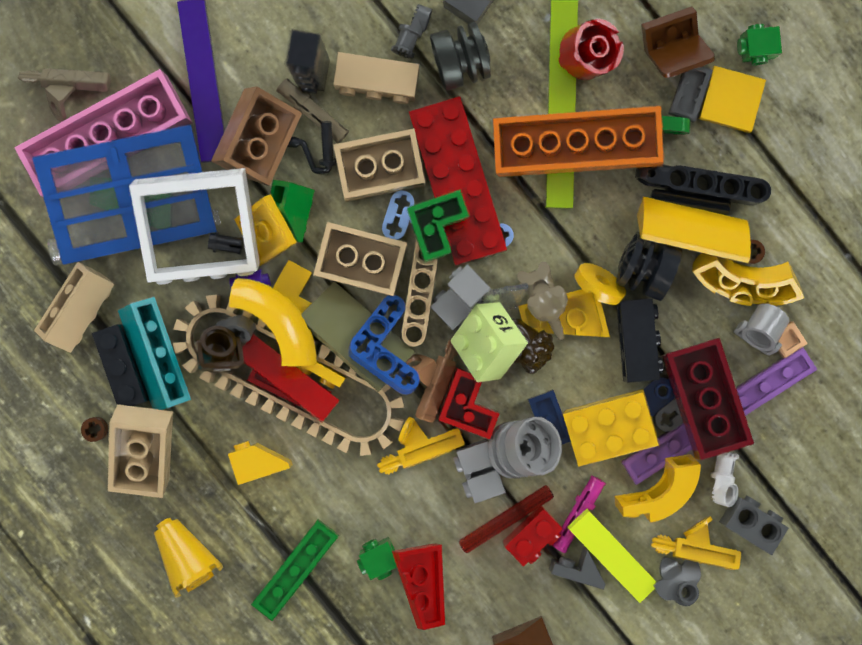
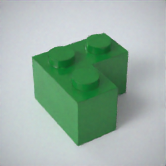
[407,190,469,263]

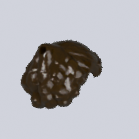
[511,318,554,374]

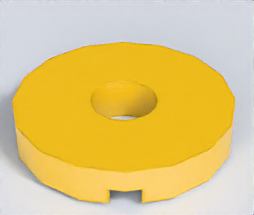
[574,263,626,305]

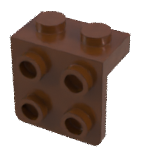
[641,6,715,78]

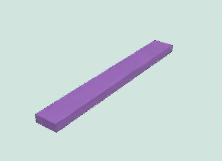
[620,347,817,485]

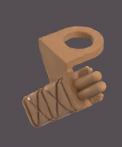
[407,337,458,423]

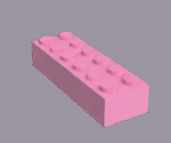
[14,69,193,197]

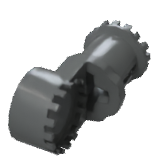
[391,4,432,59]

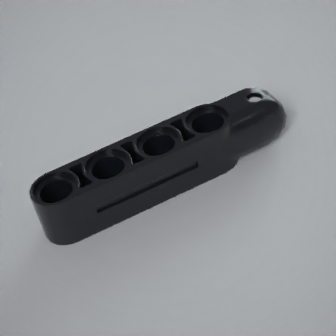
[635,165,771,205]

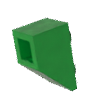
[270,180,315,243]

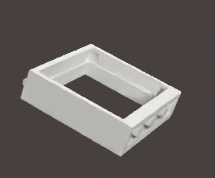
[129,168,260,285]

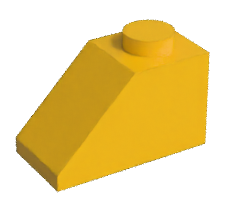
[228,441,293,485]

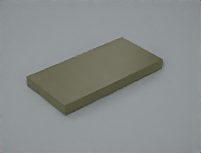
[301,281,415,392]

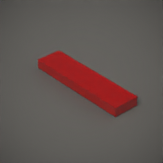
[236,334,340,423]

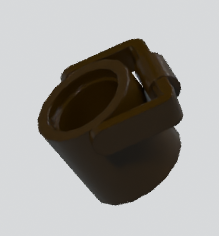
[195,326,244,373]

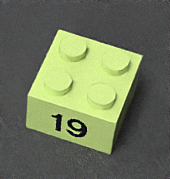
[450,302,528,382]

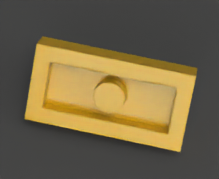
[296,360,347,389]

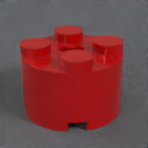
[559,19,624,80]

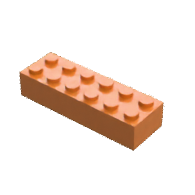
[493,106,664,177]

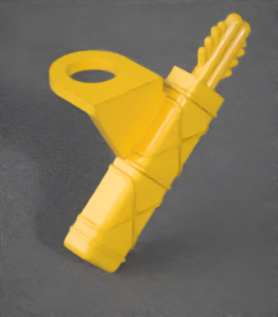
[377,416,465,475]
[651,516,741,570]

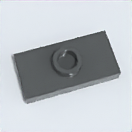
[668,67,713,123]

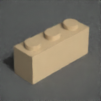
[333,52,419,104]
[34,262,114,353]

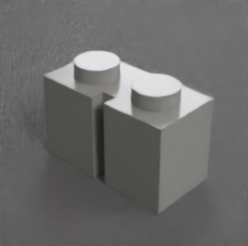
[453,439,506,503]

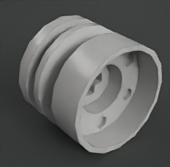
[488,417,562,478]

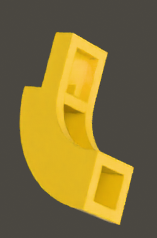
[615,454,701,523]

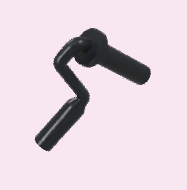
[287,121,337,174]

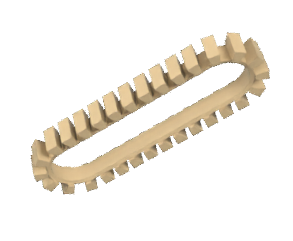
[173,295,405,456]

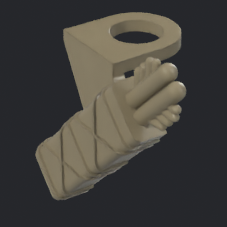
[18,68,111,122]

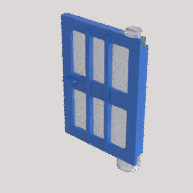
[32,124,221,265]

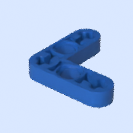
[348,295,420,395]

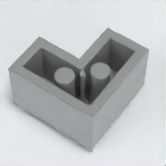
[431,265,494,333]

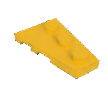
[517,289,610,337]

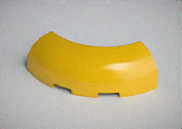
[692,253,804,306]
[229,278,317,366]

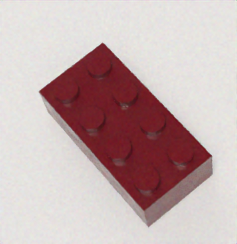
[661,338,754,460]

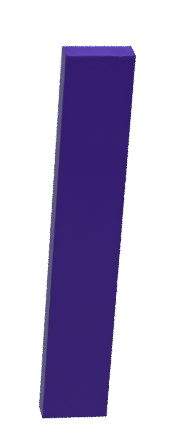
[177,0,225,163]

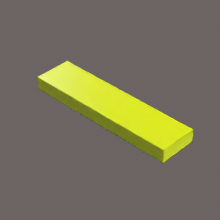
[568,509,656,603]

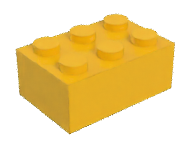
[563,389,659,467]

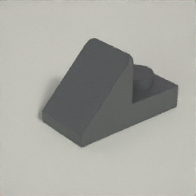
[549,546,606,590]

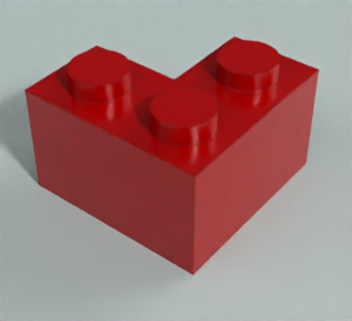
[438,368,500,439]

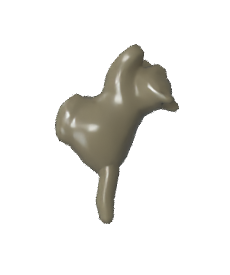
[517,262,568,340]

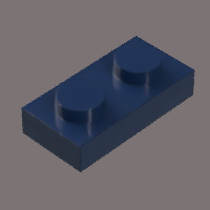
[528,390,571,445]

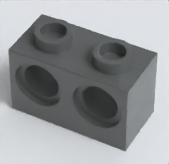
[719,495,789,555]

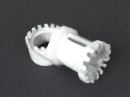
[710,452,739,507]

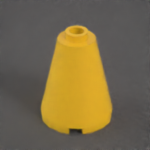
[154,518,223,597]

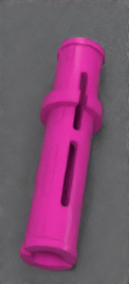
[552,475,606,553]

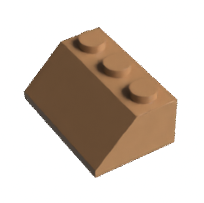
[211,86,302,186]

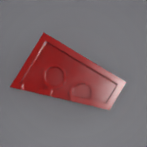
[392,543,445,630]

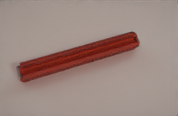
[459,485,554,553]

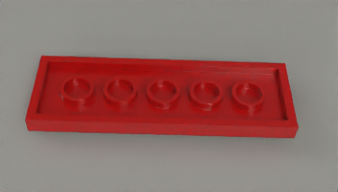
[409,96,507,266]

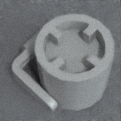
[734,304,789,356]

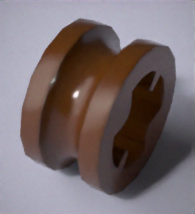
[743,240,765,264]
[81,417,108,442]

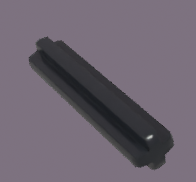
[650,189,731,215]

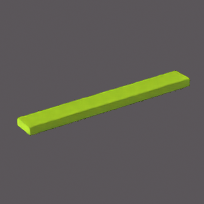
[545,0,578,209]

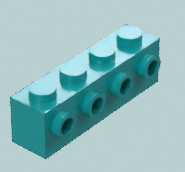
[118,297,191,410]

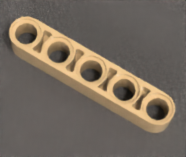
[402,240,438,346]

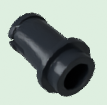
[208,232,243,255]

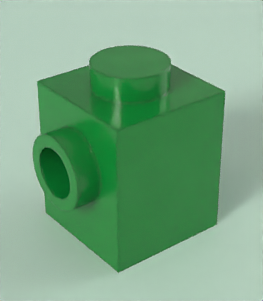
[737,24,782,65]
[357,537,397,580]

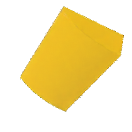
[637,196,751,263]

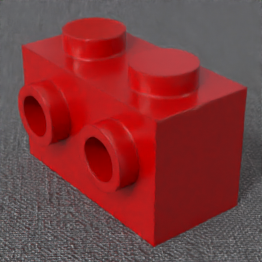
[503,505,563,567]

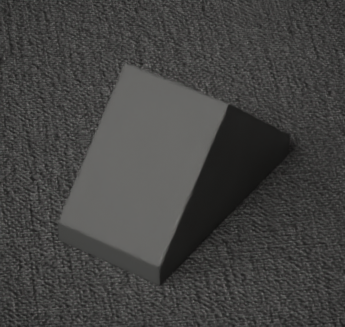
[443,0,494,25]

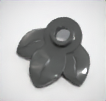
[654,557,701,606]

